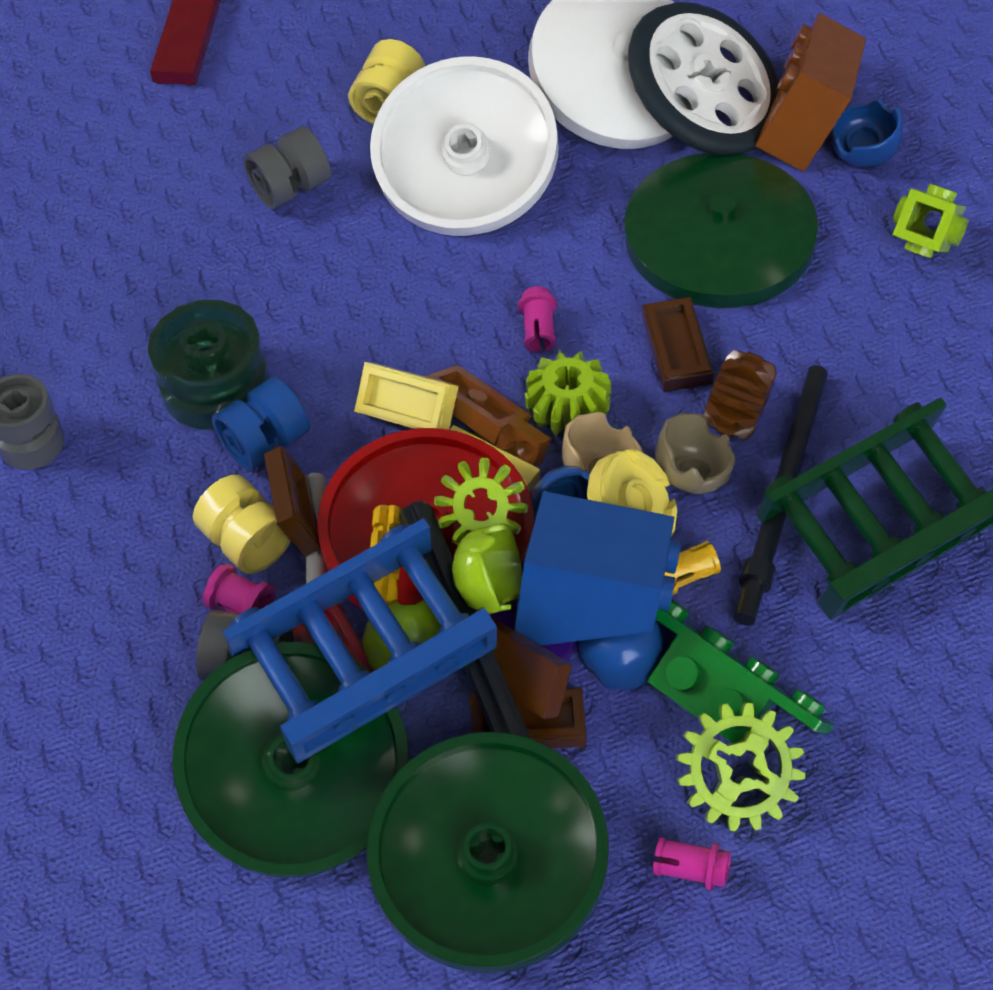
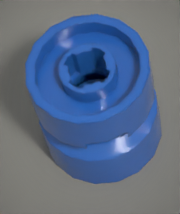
[212,376,310,471]

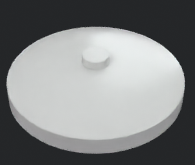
[528,0,697,149]
[370,56,559,236]

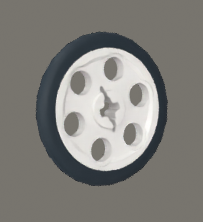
[628,2,779,155]

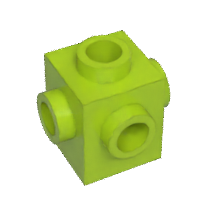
[892,183,969,258]

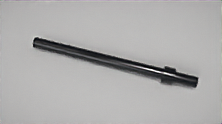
[734,365,828,626]

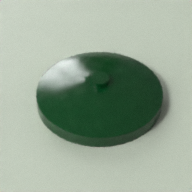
[625,153,818,308]
[173,642,408,878]
[367,732,609,973]

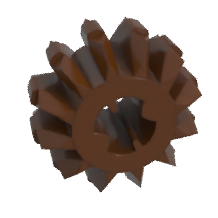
[704,349,777,440]

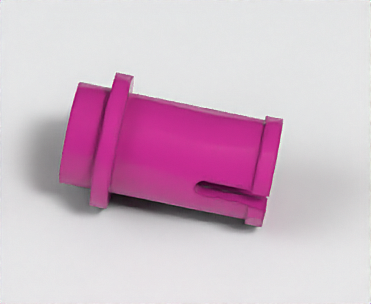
[518,286,557,353]
[653,837,731,891]

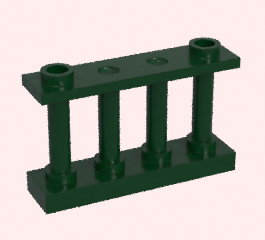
[756,397,993,620]

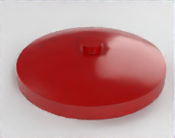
[317,428,534,612]

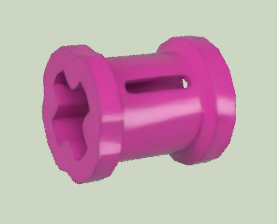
[203,564,276,613]

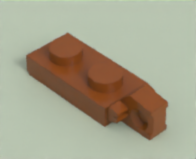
[425,365,551,467]

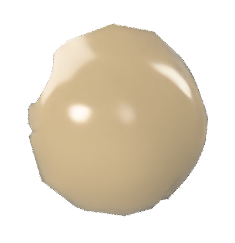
[562,412,642,472]

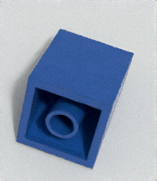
[514,491,681,646]

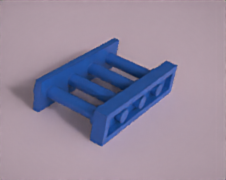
[222,518,497,764]

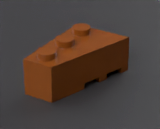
[755,12,867,172]

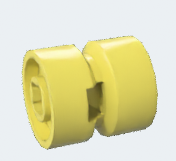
[348,39,425,124]
[192,475,291,574]

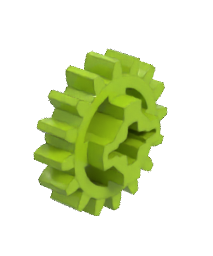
[676,703,806,831]

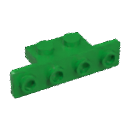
[647,599,834,743]

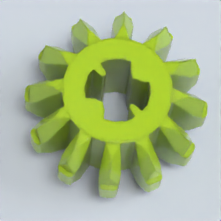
[525,350,611,437]
[434,458,528,545]

